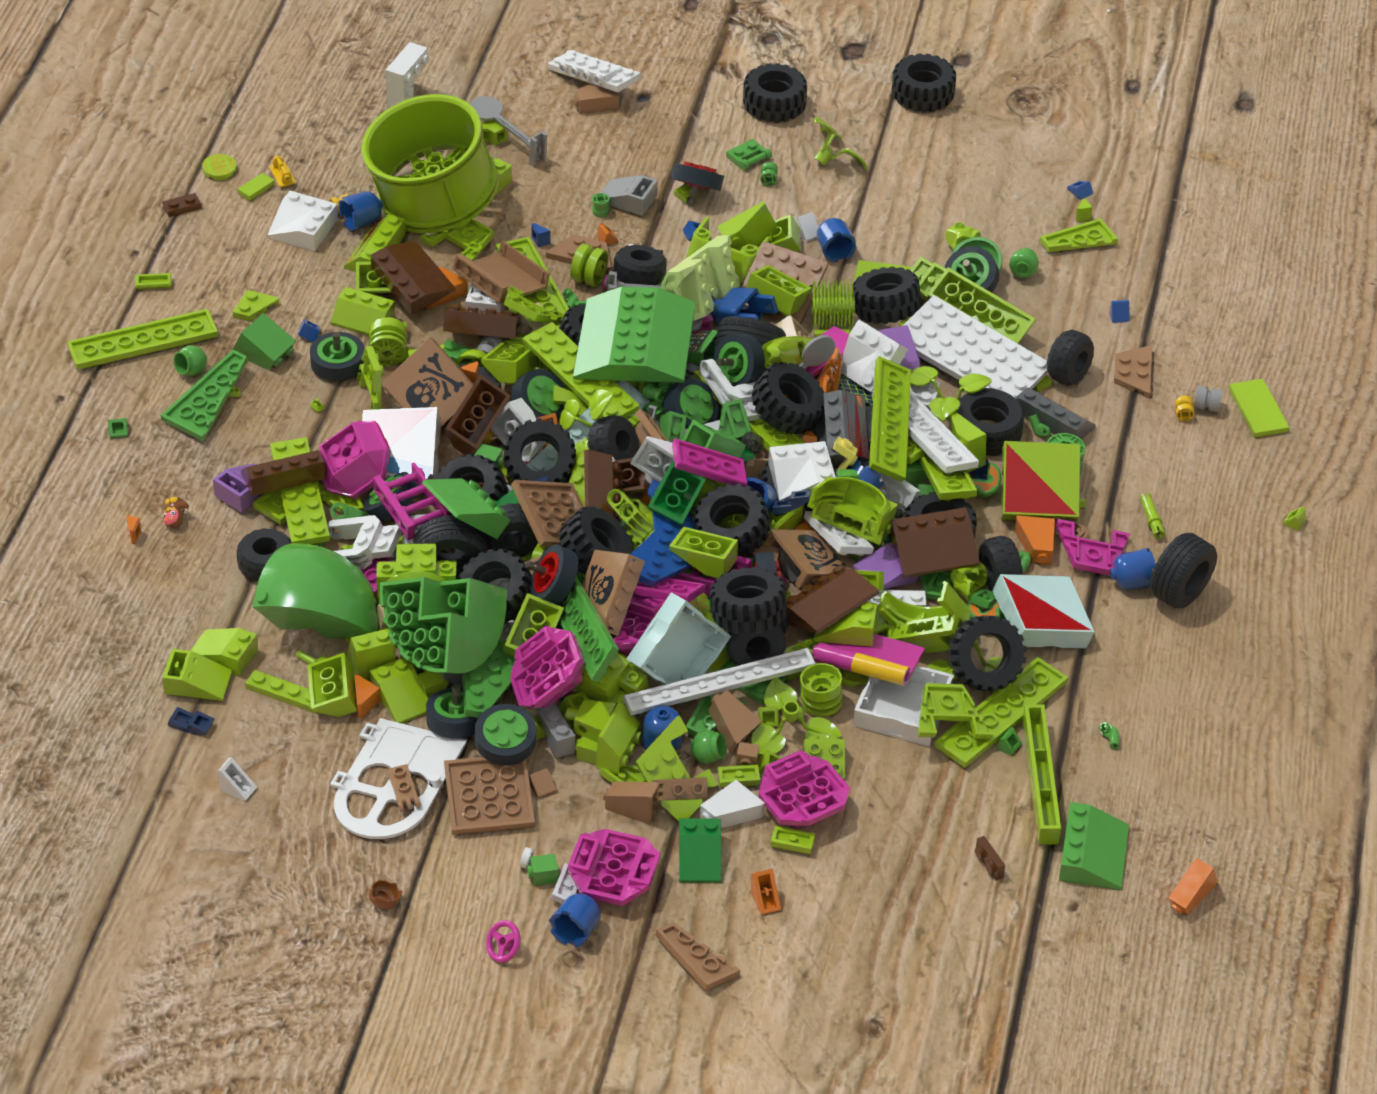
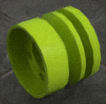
[369,317,407,366]
[800,663,843,717]

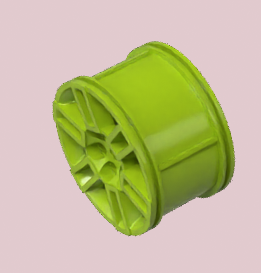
[361,94,499,233]

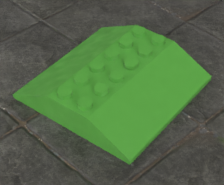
[573,287,696,383]

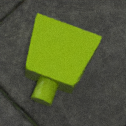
[565,699,616,742]

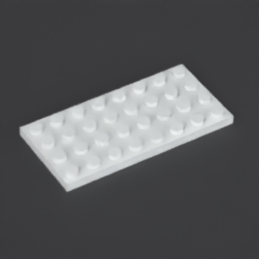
[903,296,1048,398]

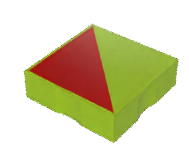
[1001,441,1080,522]

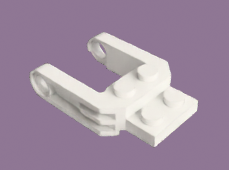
[700,359,765,421]
[327,515,402,569]

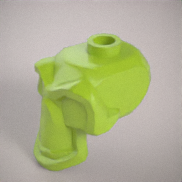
[945,222,981,249]
[950,561,988,602]

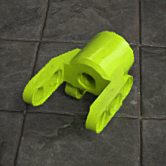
[607,489,654,551]

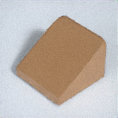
[529,769,557,799]

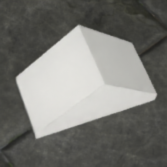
[794,212,818,243]
[218,757,257,801]

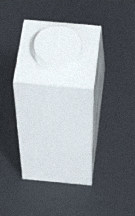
[700,780,765,828]

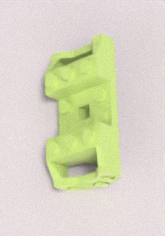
[660,235,741,321]

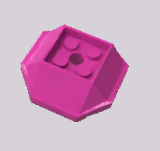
[319,420,391,499]
[608,594,666,656]
[510,626,585,710]
[759,750,850,830]
[568,829,661,906]

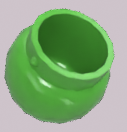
[1009,248,1039,279]
[173,345,207,376]
[690,730,727,764]

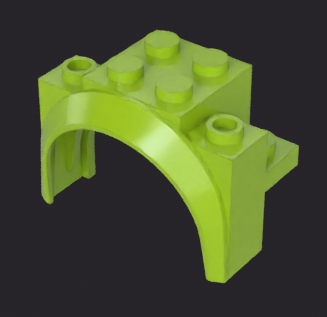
[807,476,898,545]
[377,544,457,604]
[877,581,972,654]
[573,651,650,716]

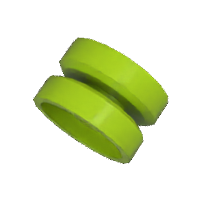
[570,243,609,287]

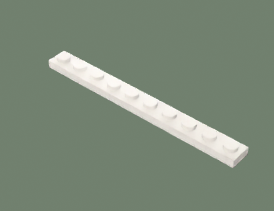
[623,648,816,716]

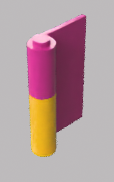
[812,634,925,686]

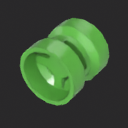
[760,162,778,186]
[592,193,609,217]

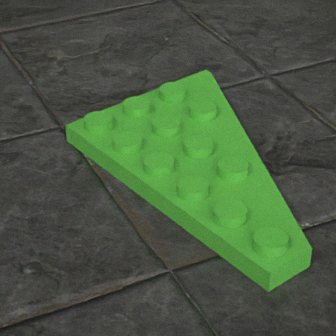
[462,641,516,718]

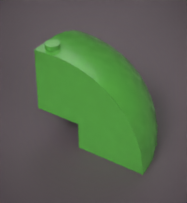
[252,543,378,638]
[380,577,507,674]

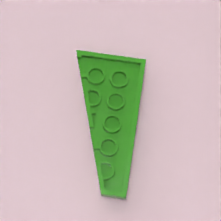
[160,350,248,442]

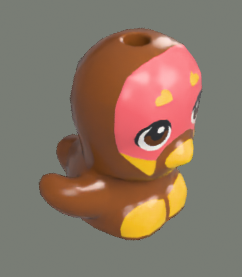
[163,496,189,528]

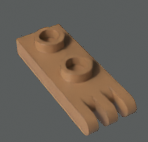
[387,764,420,812]
[652,777,707,800]

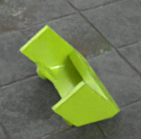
[686,216,770,288]

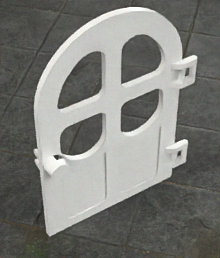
[330,718,467,839]

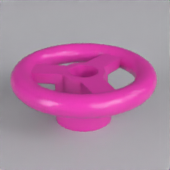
[486,920,521,963]

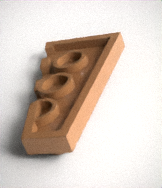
[655,922,741,991]

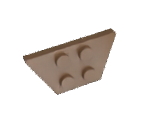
[546,235,611,273]
[1114,346,1152,398]

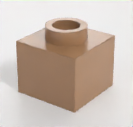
[736,742,760,766]

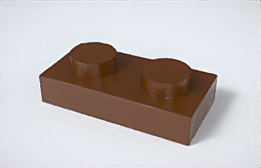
[162,193,201,217]
[975,836,1005,881]

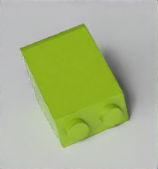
[347,629,396,681]

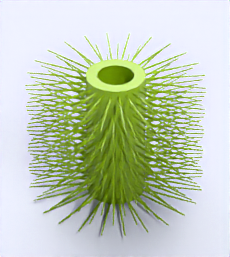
[812,279,855,331]

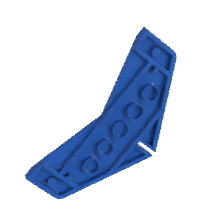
[630,479,697,586]

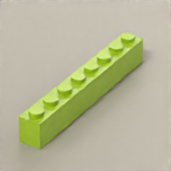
[1022,705,1061,845]

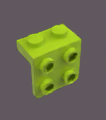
[803,736,845,779]

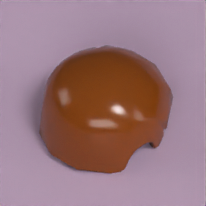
[368,880,403,909]

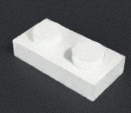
[550,863,577,904]

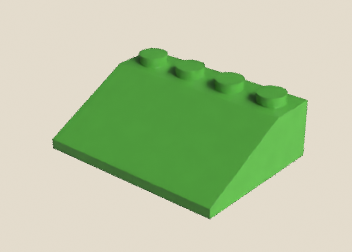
[422,478,510,539]
[1059,802,1129,890]

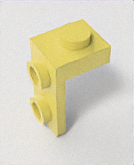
[833,437,858,477]

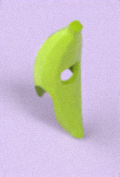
[762,336,812,368]

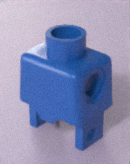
[710,288,779,326]

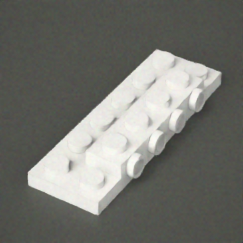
[548,50,641,92]

